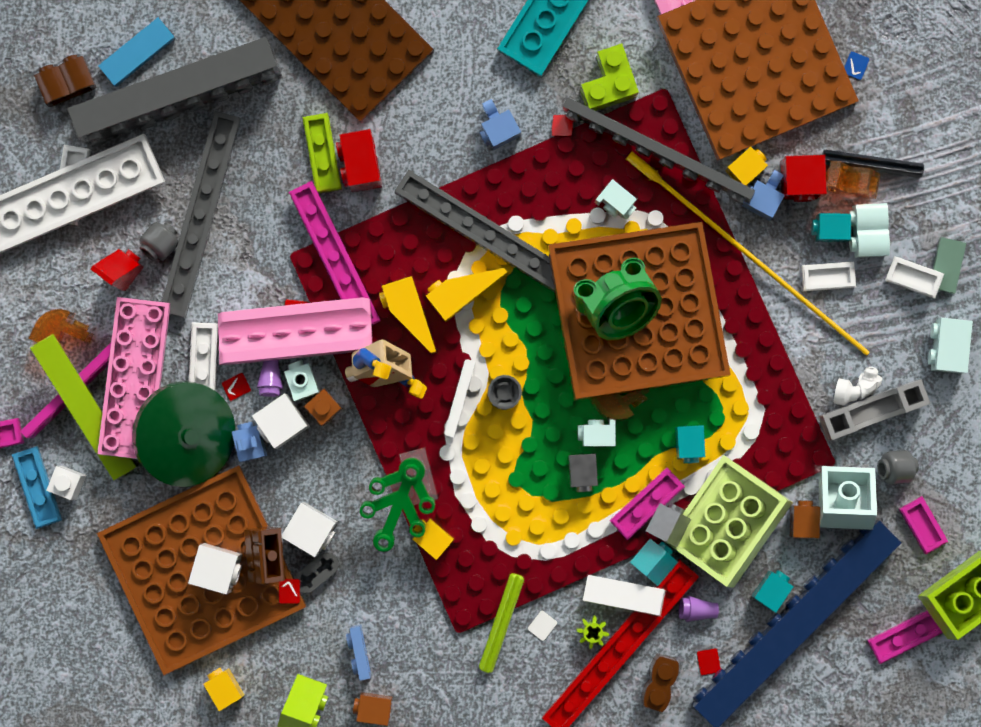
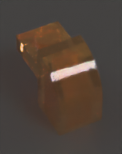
[826,161,880,199]
[29,309,94,344]
[588,389,649,421]

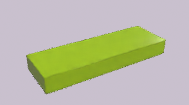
[302,113,342,194]

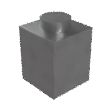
[568,454,598,492]
[646,503,691,547]

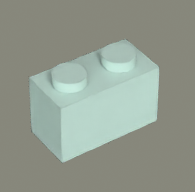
[928,318,973,374]

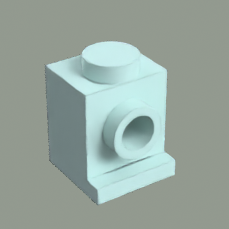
[595,179,637,220]
[284,360,320,402]
[578,420,615,446]

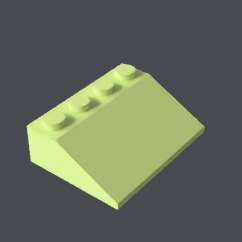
[666,455,793,588]

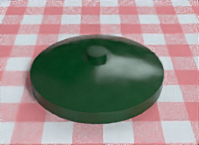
[132,381,235,487]

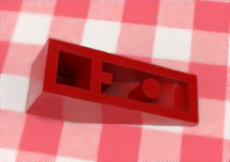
[90,249,144,291]

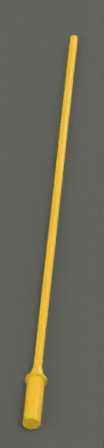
[626,151,869,356]

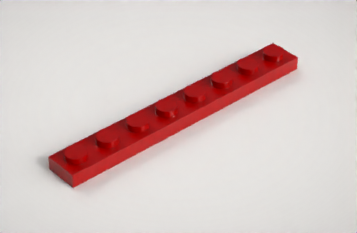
[542,559,699,727]

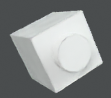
[46,466,87,500]

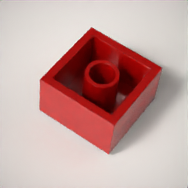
[336,129,382,193]

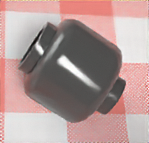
[139,222,178,261]
[877,450,919,485]

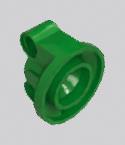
[574,258,662,340]

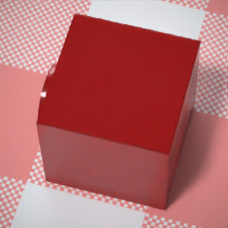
[780,155,827,202]

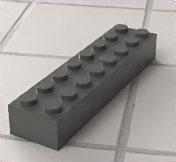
[67,37,282,147]

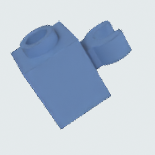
[479,99,521,150]
[742,170,785,221]
[232,422,267,462]

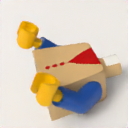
[345,339,427,399]

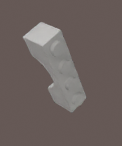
[818,379,931,440]

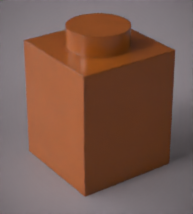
[304,389,343,426]
[789,500,820,538]
[353,692,393,726]

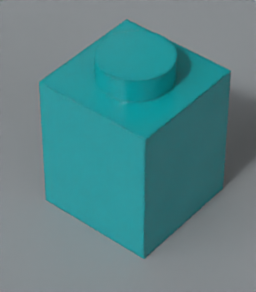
[811,213,851,242]
[675,425,706,463]
[630,539,678,586]
[751,570,794,613]

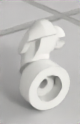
[834,367,882,406]

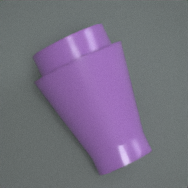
[257,360,283,397]
[678,596,719,622]

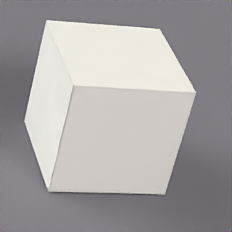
[252,393,310,449]
[282,502,338,557]
[188,543,242,594]

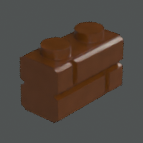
[244,526,285,584]

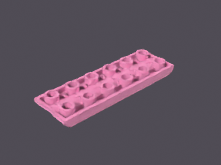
[97,297,170,459]
[218,298,372,365]

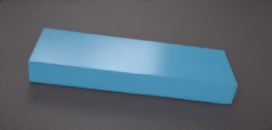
[98,17,176,87]
[12,446,62,529]

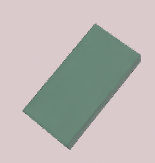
[932,237,966,294]

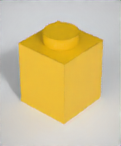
[725,146,768,186]
[412,519,454,560]
[203,668,245,711]

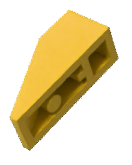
[426,268,507,322]
[379,276,437,354]

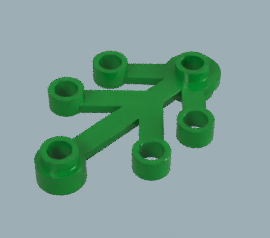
[360,458,435,552]

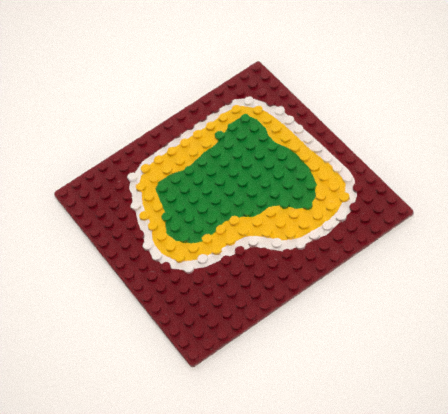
[290,89,835,633]

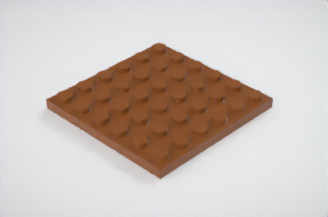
[656,0,859,161]
[548,222,731,401]
[97,465,307,676]

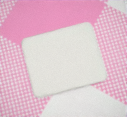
[528,611,557,641]

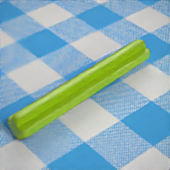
[479,573,524,673]

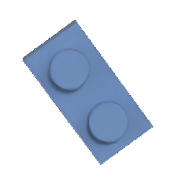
[346,625,371,680]

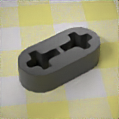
[295,552,339,593]

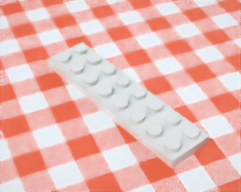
[0,134,166,253]

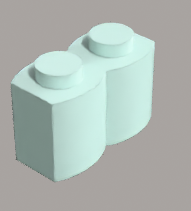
[848,203,890,258]

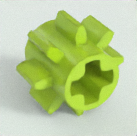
[576,615,609,649]

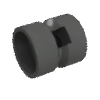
[488,375,522,410]

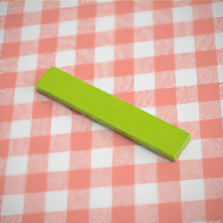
[30,334,136,481]

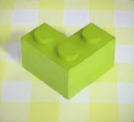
[580,43,639,111]
[277,674,329,727]

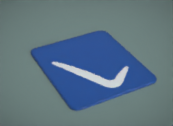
[844,51,869,80]

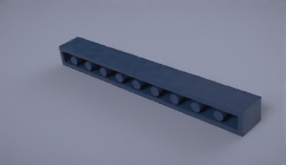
[692,520,902,727]

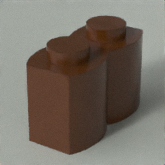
[34,55,97,107]
[641,653,679,712]

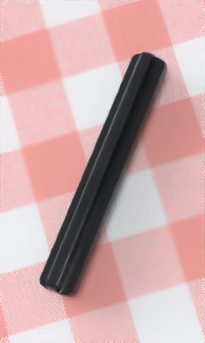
[822,150,924,178]

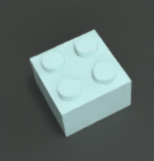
[819,466,877,530]

